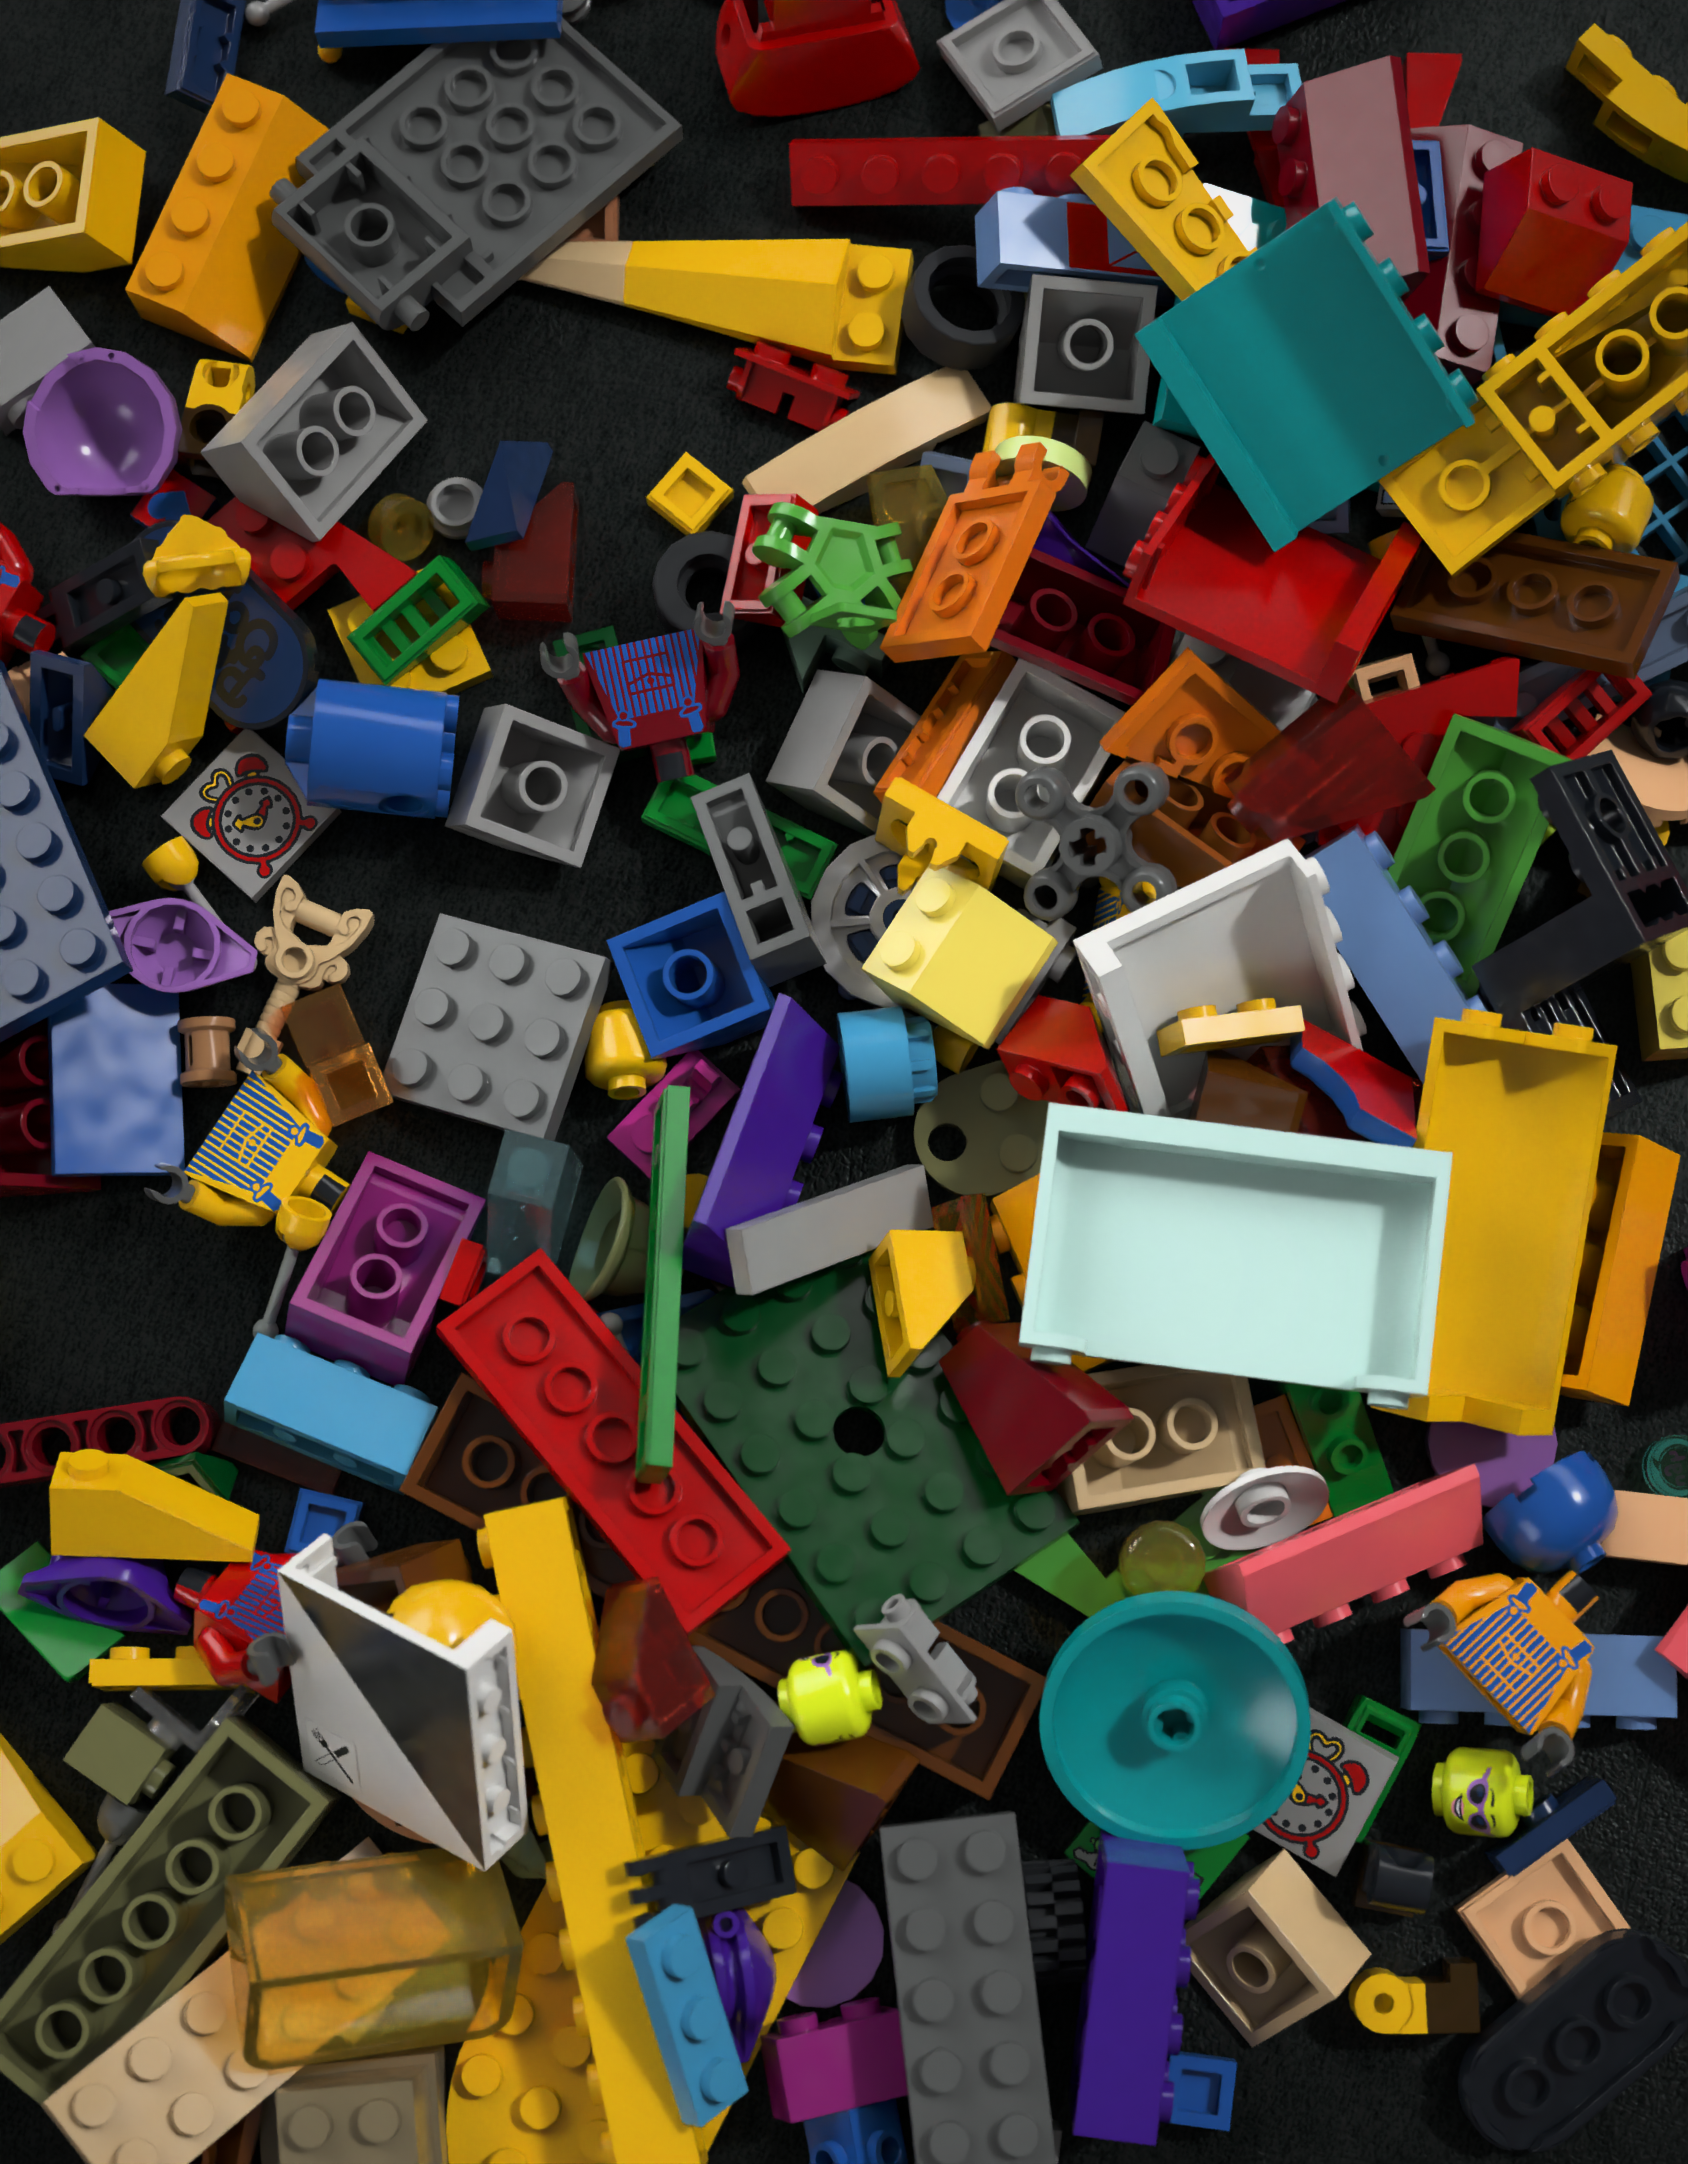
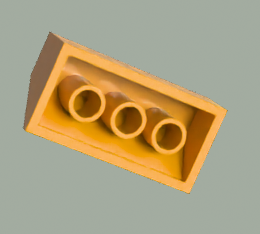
[125,73,329,362]
[1559,1132,1681,1407]

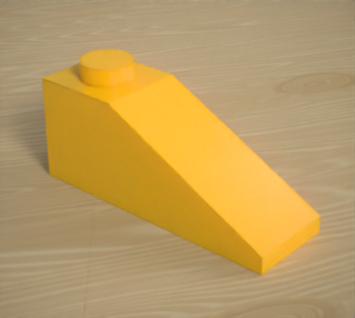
[84,592,229,789]
[49,1449,259,1562]

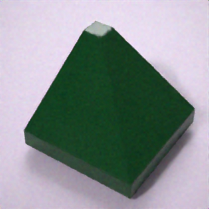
[148,1452,239,1500]

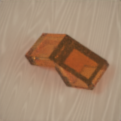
[279,983,393,1127]

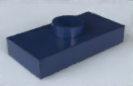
[165,0,246,115]
[1484,1775,1617,1877]

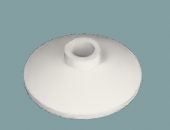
[1200,1466,1329,1551]

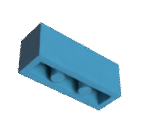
[224,1332,438,1496]

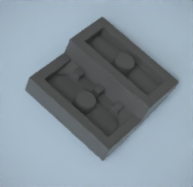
[651,1646,794,1838]

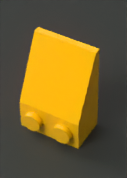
[0,117,146,273]
[0,1733,99,1945]

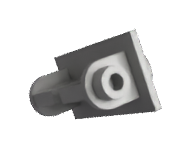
[853,1594,978,1724]

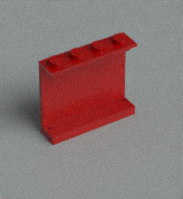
[1122,453,1423,704]

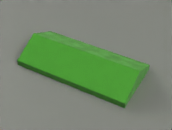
[1388,713,1573,998]

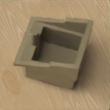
[259,2045,449,2164]

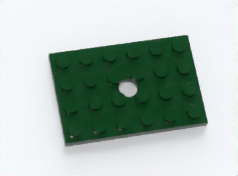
[639,1249,1080,1671]

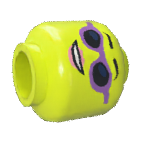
[778,1650,882,1746]
[1432,1747,1534,1838]

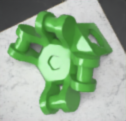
[752,502,914,650]

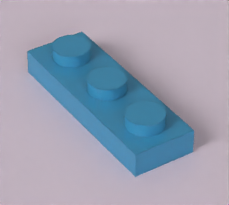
[625,1903,749,2128]

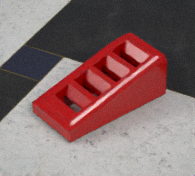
[1508,669,1653,760]

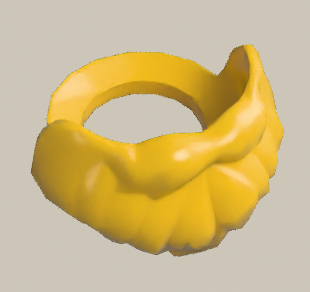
[143,514,251,598]

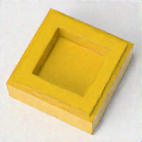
[646,452,734,536]

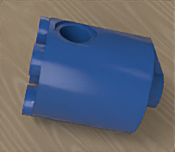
[285,678,460,819]

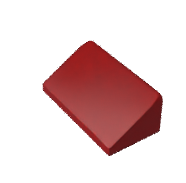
[719,493,819,627]

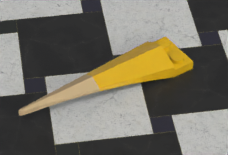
[519,239,914,375]

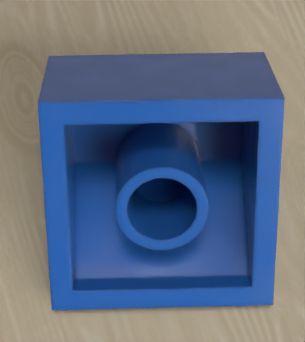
[606,891,775,1060]

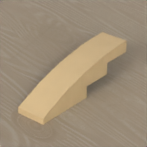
[742,367,991,513]

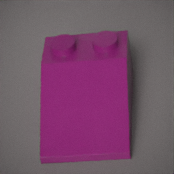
[285,1151,486,1386]

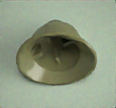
[568,1176,684,1303]

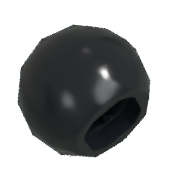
[1630,679,1688,760]

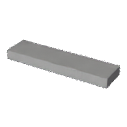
[725,1164,934,1295]

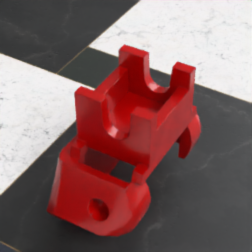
[716,0,920,116]

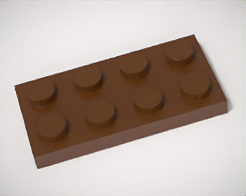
[1390,531,1680,680]

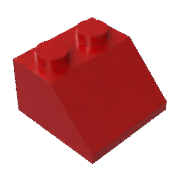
[1475,147,1633,318]

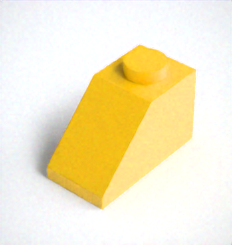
[868,1230,976,1377]

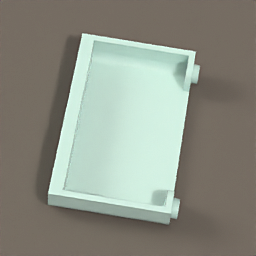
[1019,1102,1453,1409]

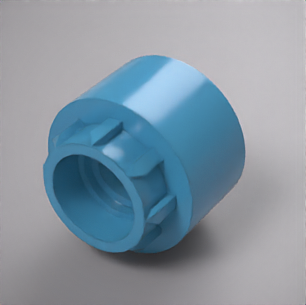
[837,1006,938,1123]

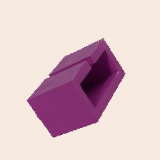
[760,1997,907,2123]

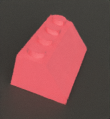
[1201,1463,1483,1644]

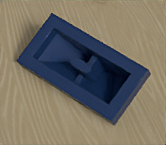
[465,441,553,551]
[30,650,114,786]

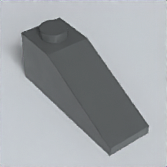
[690,773,827,988]

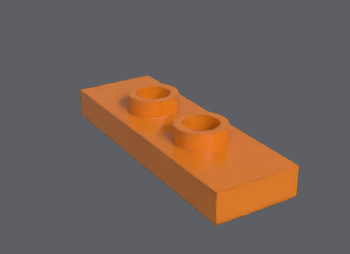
[873,651,1017,803]

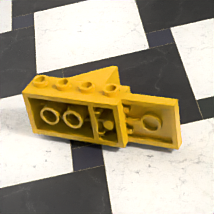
[1378,221,1688,578]

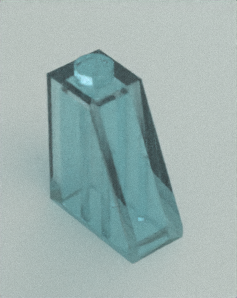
[487,1129,583,1276]

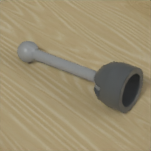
[52,1792,154,1934]

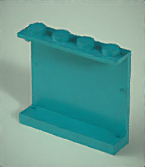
[1134,196,1479,552]

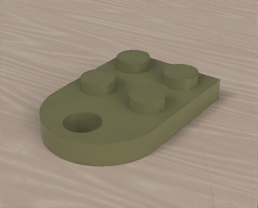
[914,1060,1053,1199]

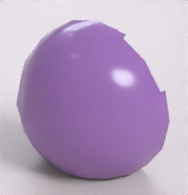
[23,347,182,497]

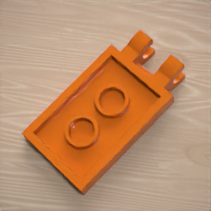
[879,442,1070,663]

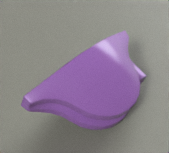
[109,898,258,993]

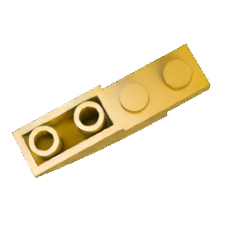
[1565,23,1688,183]

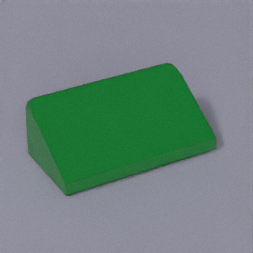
[0,1541,126,1682]

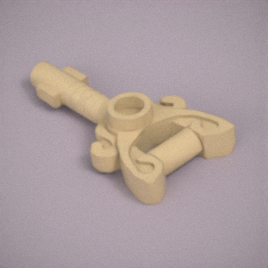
[236,874,374,1076]

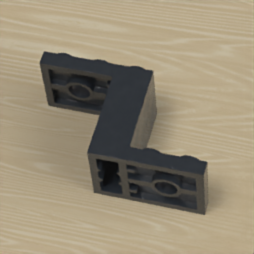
[1471,750,1688,1120]

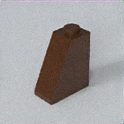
[762,1700,920,1872]

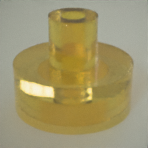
[368,493,434,561]

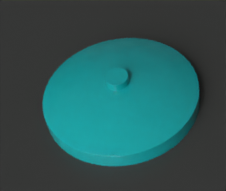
[1040,1591,1311,1850]

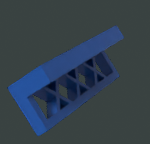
[315,0,563,48]

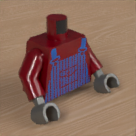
[540,601,740,783]

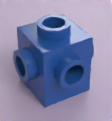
[803,2098,908,2164]

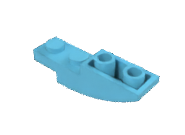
[1050,49,1302,138]

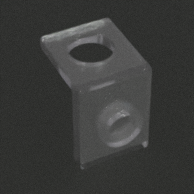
[130,1684,260,1753]

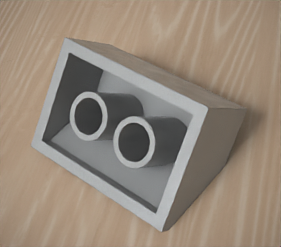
[200,322,428,542]

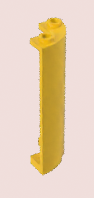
[1370,1008,1618,1436]

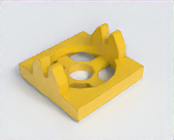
[875,777,1009,896]

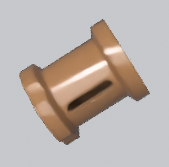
[177,1016,237,1088]

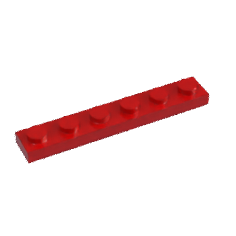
[789,135,1111,206]

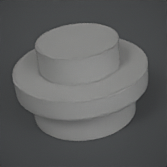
[426,477,483,540]

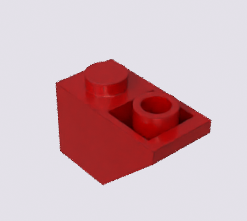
[997,995,1128,1112]

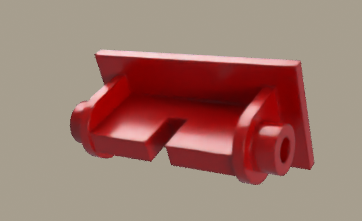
[727,341,861,431]

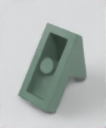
[780,596,891,693]

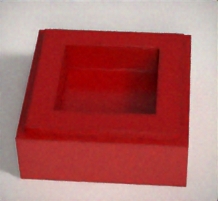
[439,1238,492,1308]

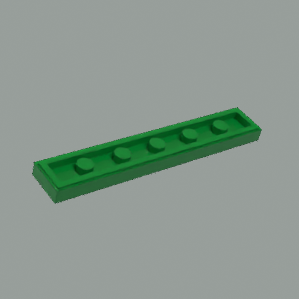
[635,1085,690,1484]

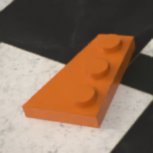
[1099,647,1325,817]

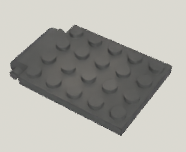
[270,18,683,331]

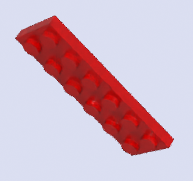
[436,1248,792,1638]

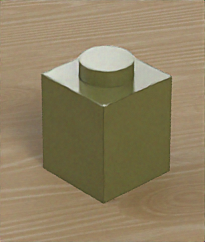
[63,1702,179,1805]

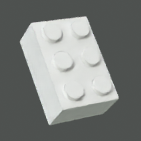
[937,658,1125,889]

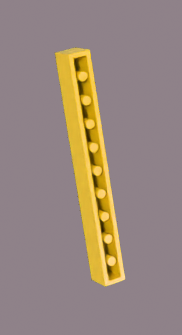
[477,1495,708,2164]

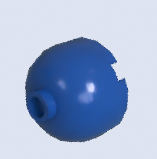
[1482,1451,1618,1575]

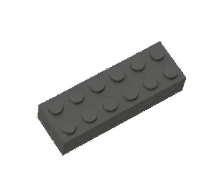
[878,1811,1056,2164]

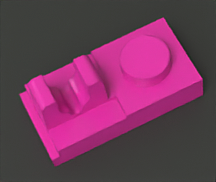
[607,1050,741,1180]

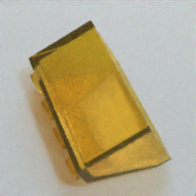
[224,1848,524,2070]

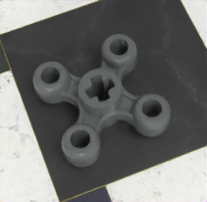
[1015,762,1177,921]

